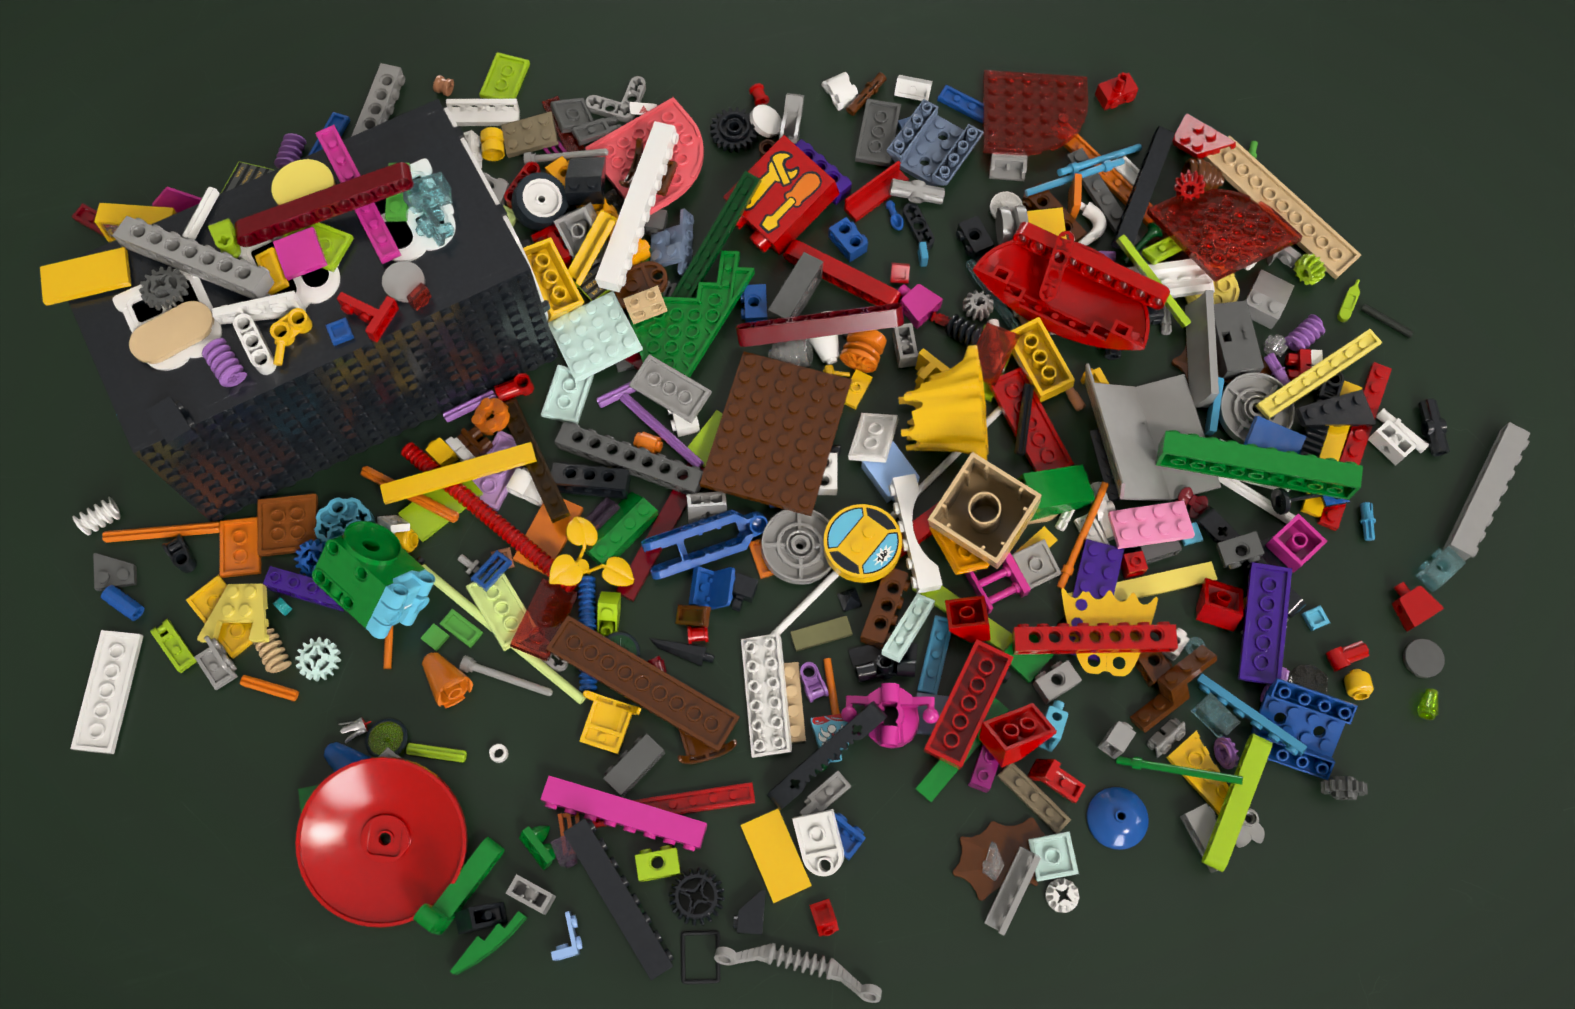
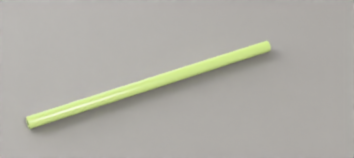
[422,564,586,704]

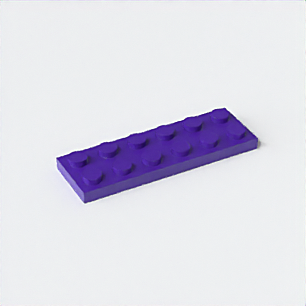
[1066,539,1124,662]
[1238,562,1292,685]

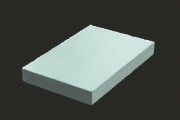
[541,365,594,424]

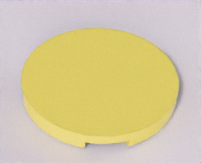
[272,159,336,205]
[1184,263,1240,304]

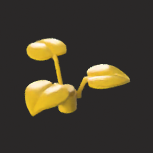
[549,516,634,586]

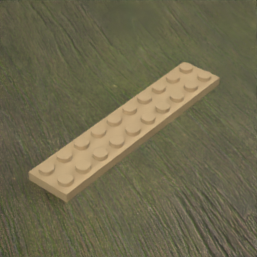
[1204,135,1361,280]

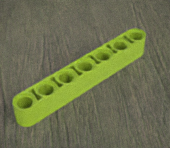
[1202,733,1273,872]

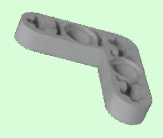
[585,76,646,123]

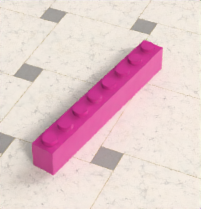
[540,776,708,851]

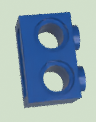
[828,217,868,263]

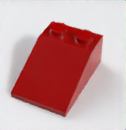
[979,703,1057,767]

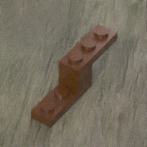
[1130,645,1217,733]

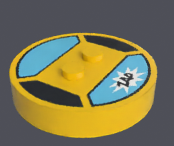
[823,504,902,583]

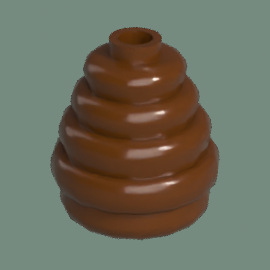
[1181,158,1224,192]

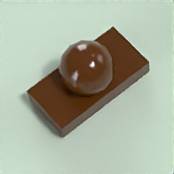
[675,604,711,627]

